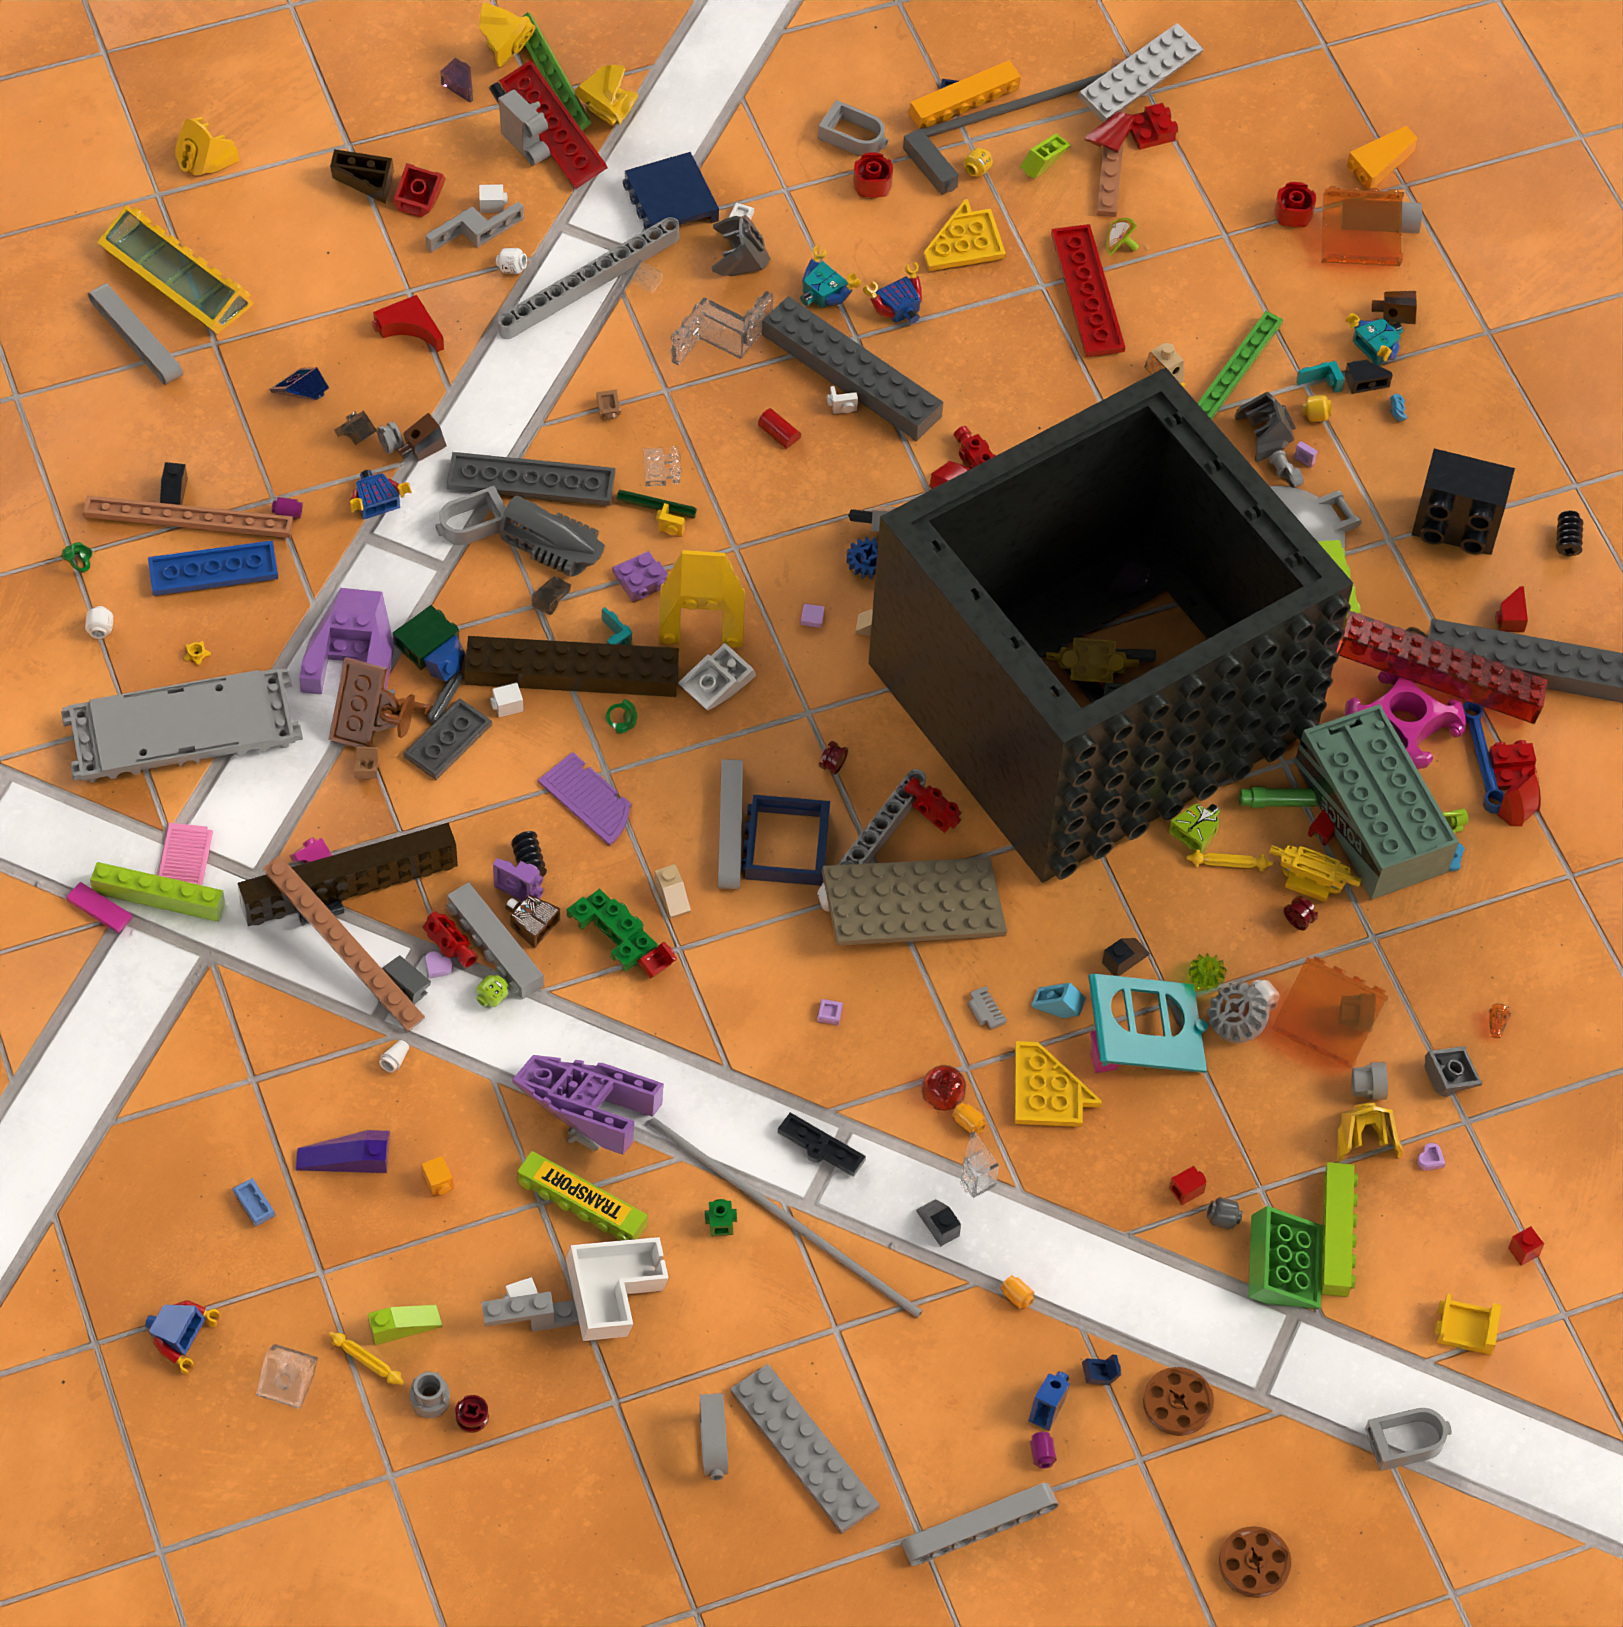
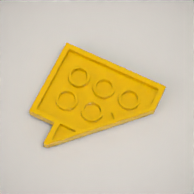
[924,199,1006,271]
[1015,1041,1102,1127]

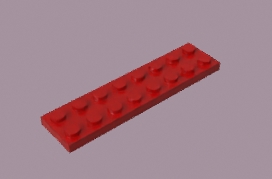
[499,60,608,190]
[1051,224,1125,357]

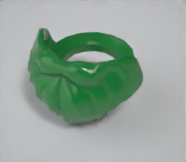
[61,542,93,573]
[606,699,637,734]

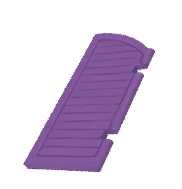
[538,752,632,846]

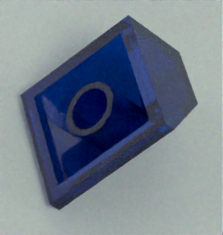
[270,367,329,400]

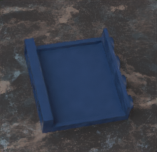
[622,151,719,230]

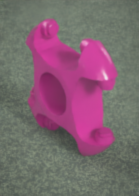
[1344,665,1466,769]

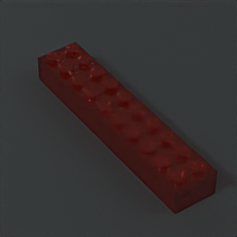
[1337,611,1548,725]

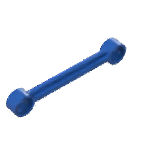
[1463,700,1505,814]

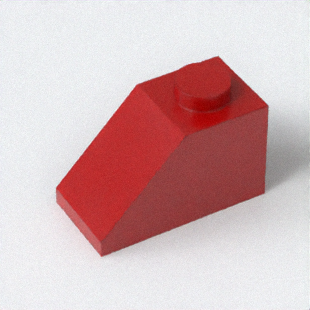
[1495,586,1528,632]

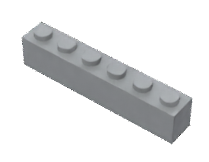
[446,882,544,999]

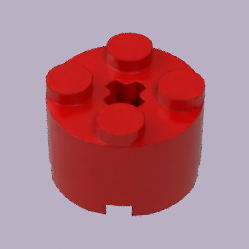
[853,152,893,198]
[1274,182,1316,227]

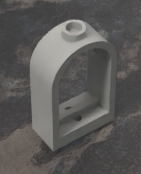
[818,100,888,156]
[435,486,511,545]
[699,1393,728,1481]
[1365,1408,1452,1471]

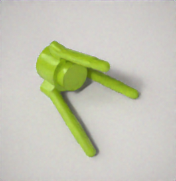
[1442,808,1469,833]

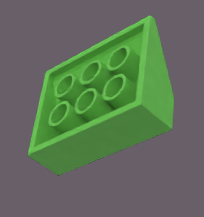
[1248,1206,1323,1309]

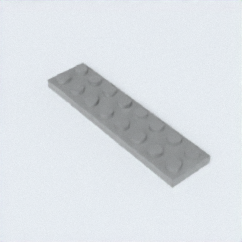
[1078,23,1204,122]
[730,1364,880,1534]

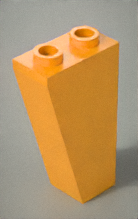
[1347,125,1418,191]

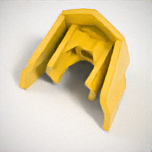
[479,3,535,68]
[575,65,639,126]
[175,117,240,175]
[1337,1103,1403,1162]

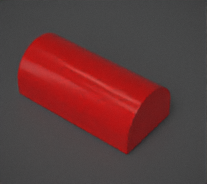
[758,408,801,449]

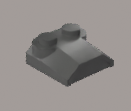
[1424,1046,1483,1097]

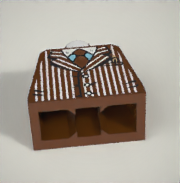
[505,895,560,948]

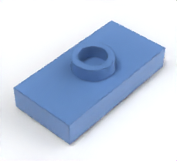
[233,1178,276,1227]

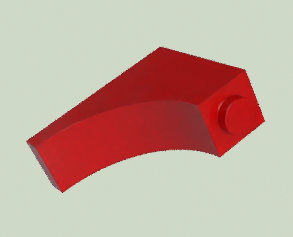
[372,295,444,352]

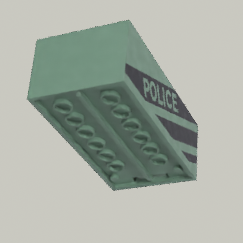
[1294,704,1459,900]

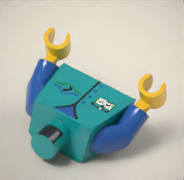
[800,245,861,308]
[1345,313,1403,365]

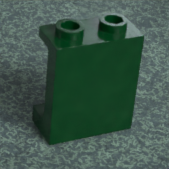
[393,605,460,670]

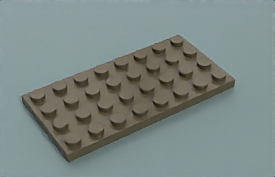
[821,857,1007,946]

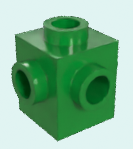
[705,1199,737,1236]

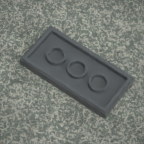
[404,698,492,780]

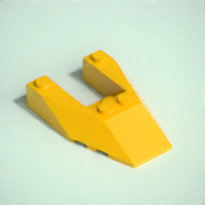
[659,550,745,648]

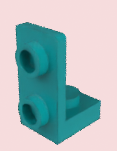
[1296,361,1345,393]
[602,607,632,645]

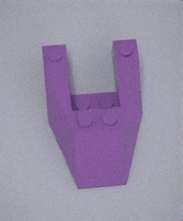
[299,588,394,694]
[512,1055,664,1155]

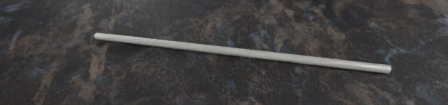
[649,1117,922,1318]

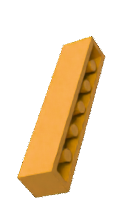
[908,60,1021,129]

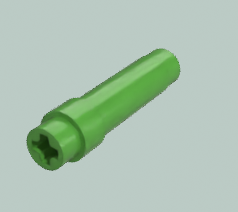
[1239,787,1319,808]

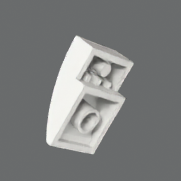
[678,643,756,711]

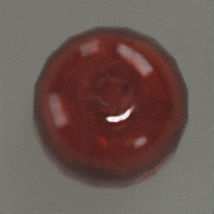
[921,1065,966,1111]

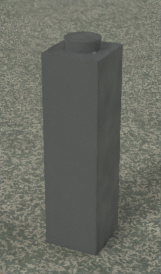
[903,129,959,195]

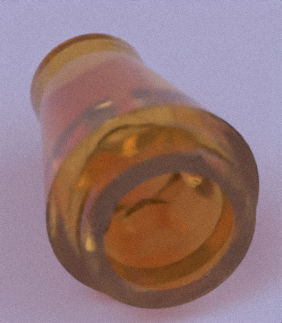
[1489,1004,1511,1038]

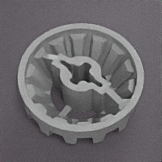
[1207,982,1269,1043]

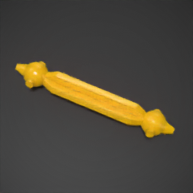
[1186,849,1273,872]
[329,1332,404,1385]

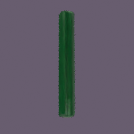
[617,490,697,518]

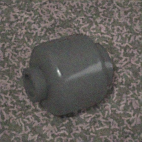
[1207,1197,1242,1230]

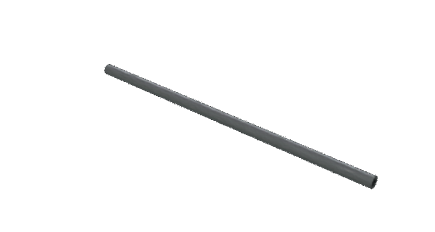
[921,71,1108,137]

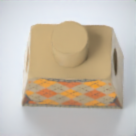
[1144,343,1184,383]

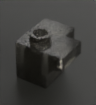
[334,410,377,445]

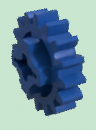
[846,537,878,579]

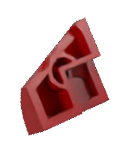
[1085,112,1135,152]

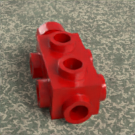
[953,426,996,469]
[903,776,962,833]
[422,911,478,968]

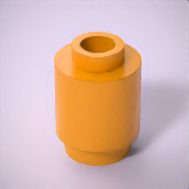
[952,1103,986,1135]
[1000,1275,1035,1309]

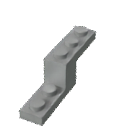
[426,202,524,253]
[482,1291,579,1331]

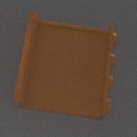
[1321,186,1404,266]
[1272,956,1388,1069]

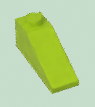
[1020,133,1071,179]
[368,1305,442,1345]

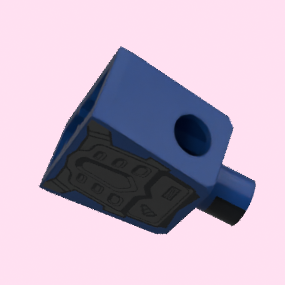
[1028,1372,1070,1431]

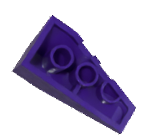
[296,1130,390,1173]

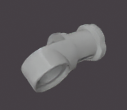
[1268,450,1304,488]

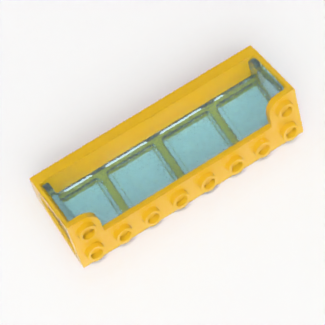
[97,205,254,334]

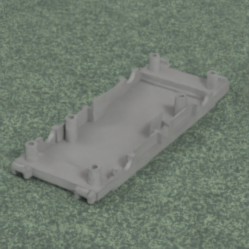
[61,668,303,783]

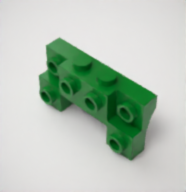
[567,888,658,972]

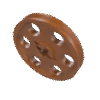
[1143,1367,1214,1436]
[1219,1526,1291,1597]

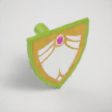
[1106,218,1139,256]

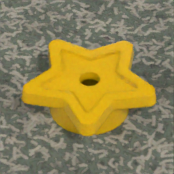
[184,641,211,665]

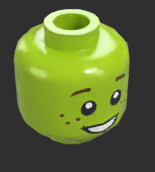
[475,975,508,1007]

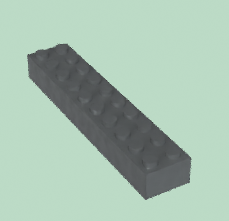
[762,296,943,441]
[1423,618,1623,703]

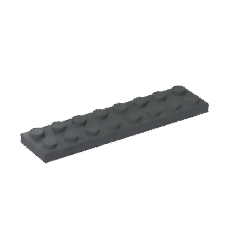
[447,452,615,506]

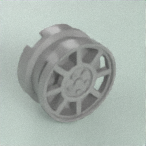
[377,421,404,454]

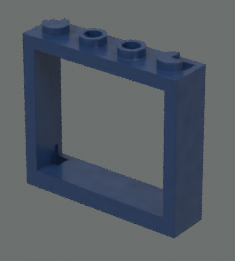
[741,795,830,886]

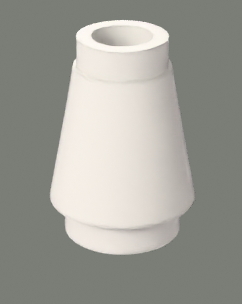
[379,1040,409,1073]

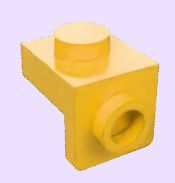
[656,503,685,537]

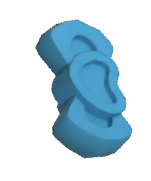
[1390,394,1407,421]
[1448,843,1465,872]

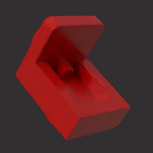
[637,942,677,979]

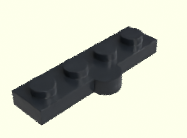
[778,1112,866,1177]

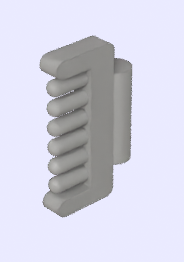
[967,986,1007,1030]

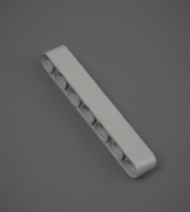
[88,283,183,385]
[718,759,743,889]
[838,769,926,865]
[901,1483,1059,1566]

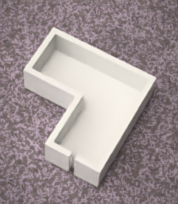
[566,1237,669,1341]

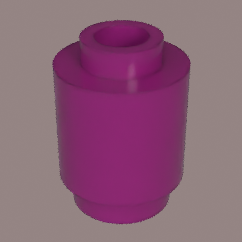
[272,497,303,520]
[1030,1432,1057,1469]

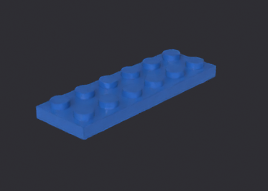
[148,540,278,596]

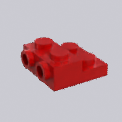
[1130,103,1178,150]
[1489,740,1539,790]

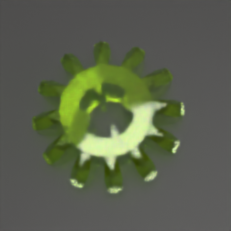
[1189,953,1227,991]

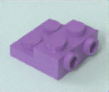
[612,551,668,602]
[493,858,544,901]

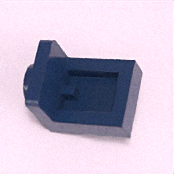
[1082,1354,1121,1385]

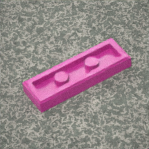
[66,882,132,934]

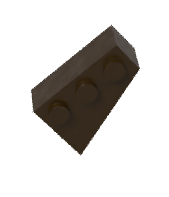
[330,149,394,204]

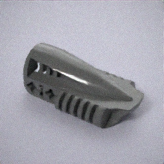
[500,496,605,577]

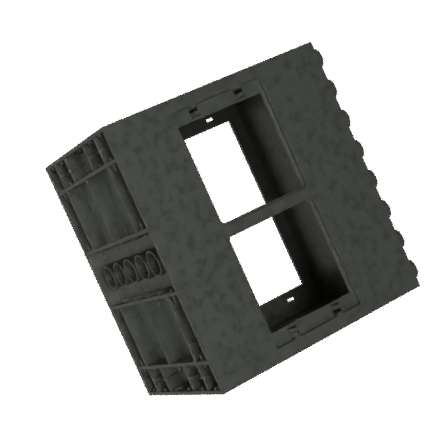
[868,367,1353,883]

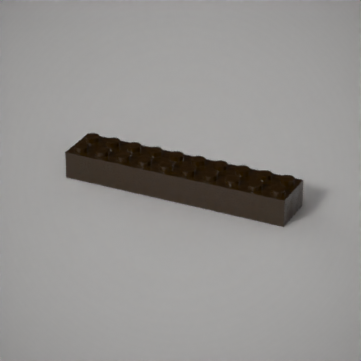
[464,636,679,697]
[237,823,458,926]

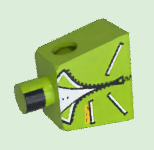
[1169,804,1220,854]

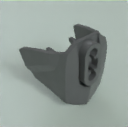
[712,215,770,276]
[1234,392,1296,462]

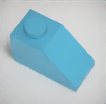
[1031,983,1086,1018]

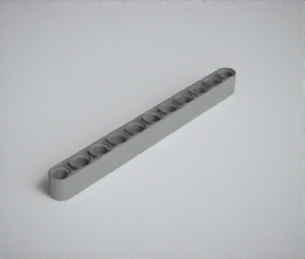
[497,217,680,339]

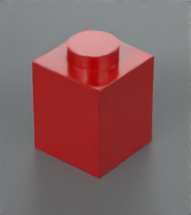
[1308,809,1335,846]
[1169,1165,1207,1205]
[1508,1226,1544,1266]

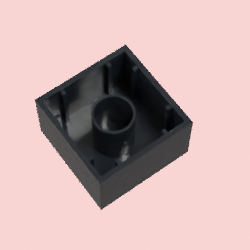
[1411,448,1515,555]

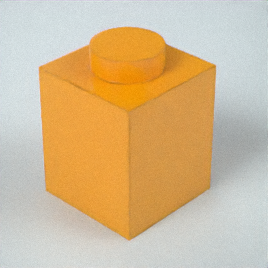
[421,1156,454,1196]

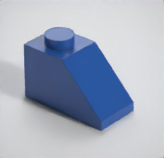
[423,635,465,681]

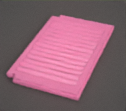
[158,823,213,885]

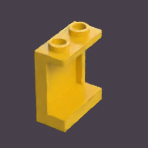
[1434,1294,1502,1355]

